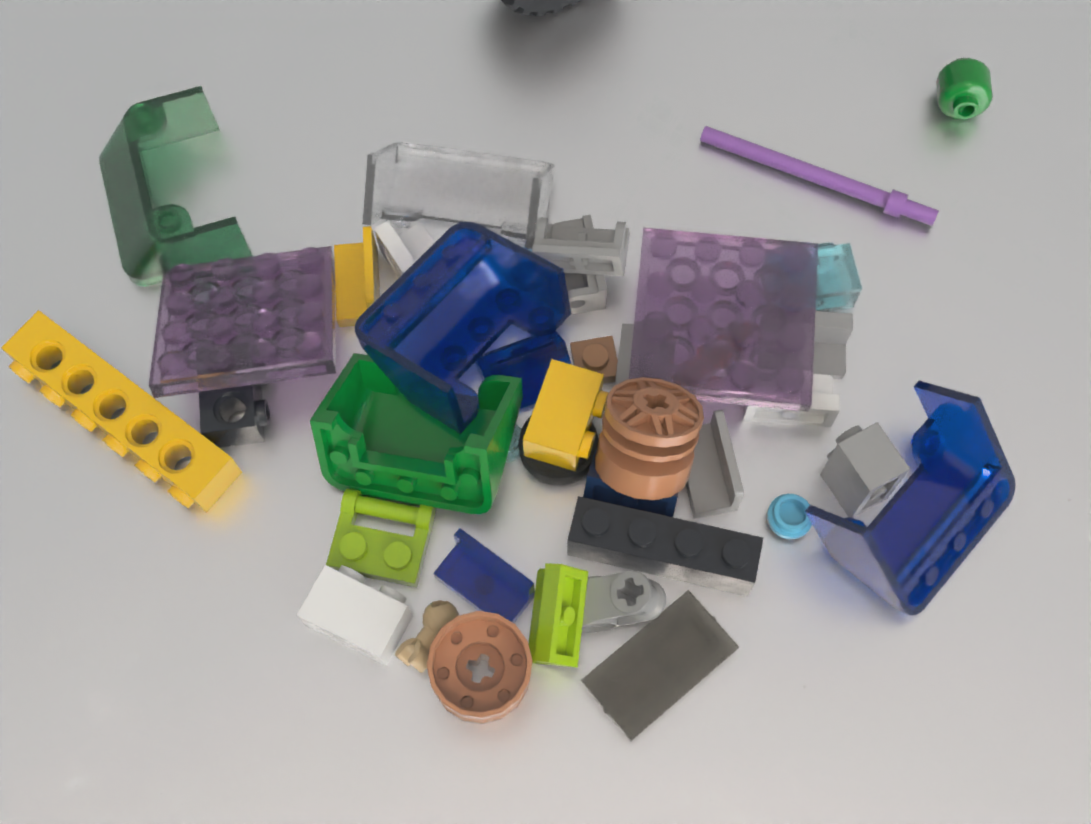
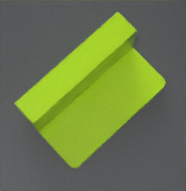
[528,563,589,668]

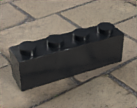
[567,496,764,596]

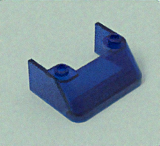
[805,380,1016,616]

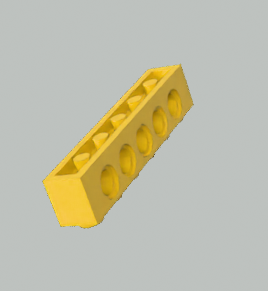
[1,310,242,513]

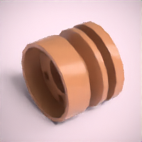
[595,377,704,500]
[427,611,533,724]

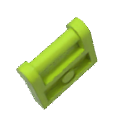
[326,488,436,588]

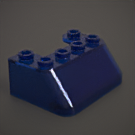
[355,221,572,434]

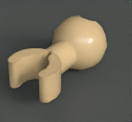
[395,600,459,673]

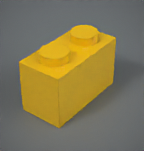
[523,359,609,472]

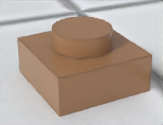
[570,336,618,384]

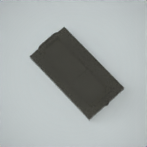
[581,590,739,741]

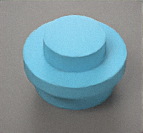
[767,494,814,539]

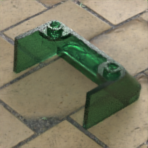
[99,86,253,286]

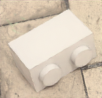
[296,565,413,666]

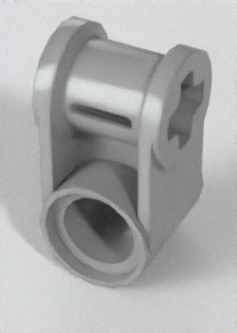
[582,571,666,632]

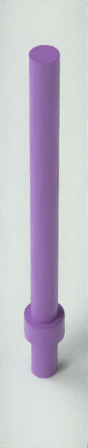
[700,126,939,226]

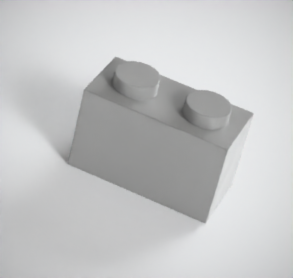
[820,422,910,519]

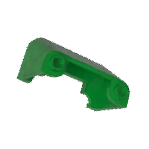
[310,353,523,515]

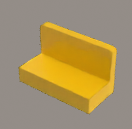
[334,226,381,327]

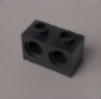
[197,344,271,448]

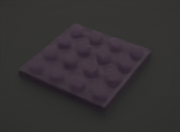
[629,227,818,412]
[149,246,336,398]

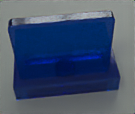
[473,328,572,409]
[433,528,535,623]

